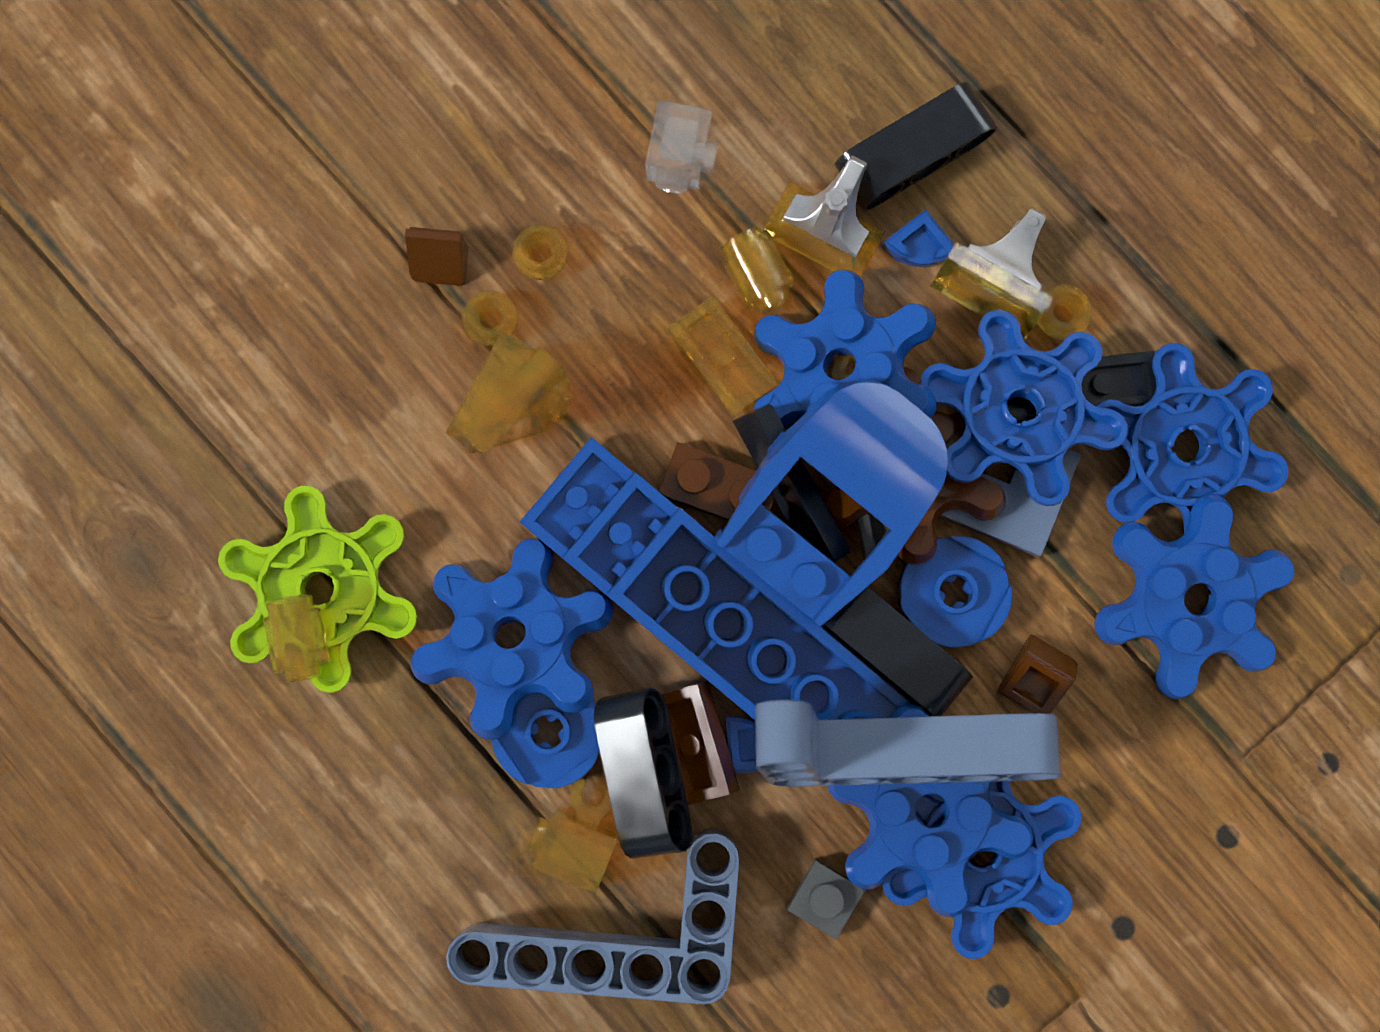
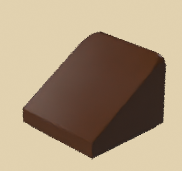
[405,227,469,286]
[997,635,1078,714]

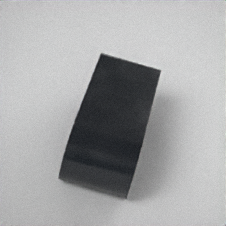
[835,82,997,211]
[822,574,973,717]
[594,688,692,859]

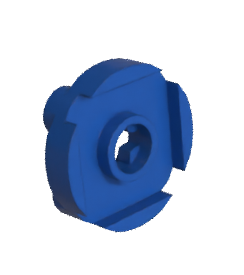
[898,536,1012,648]
[492,693,600,788]

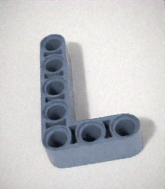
[755,700,1061,787]
[446,828,739,1004]

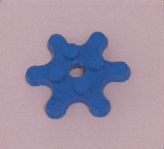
[753,270,936,429]
[920,310,1128,506]
[1096,343,1288,533]
[1094,495,1294,699]
[411,538,613,740]
[828,704,1033,917]
[882,781,1082,959]

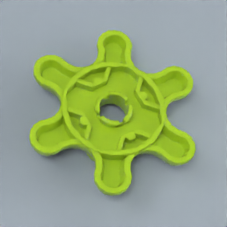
[218,485,418,693]

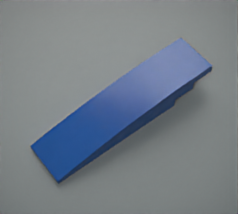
[520,437,911,721]

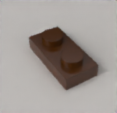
[659,442,775,521]
[661,681,740,805]

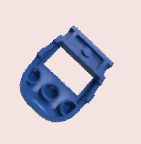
[714,379,948,627]

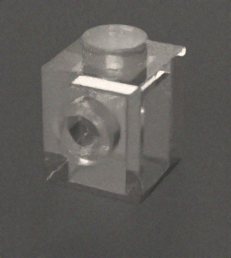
[645,100,719,193]

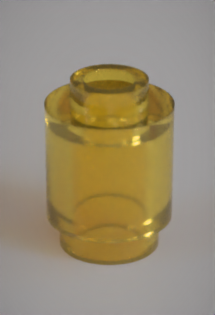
[721,227,795,314]
[263,595,331,682]

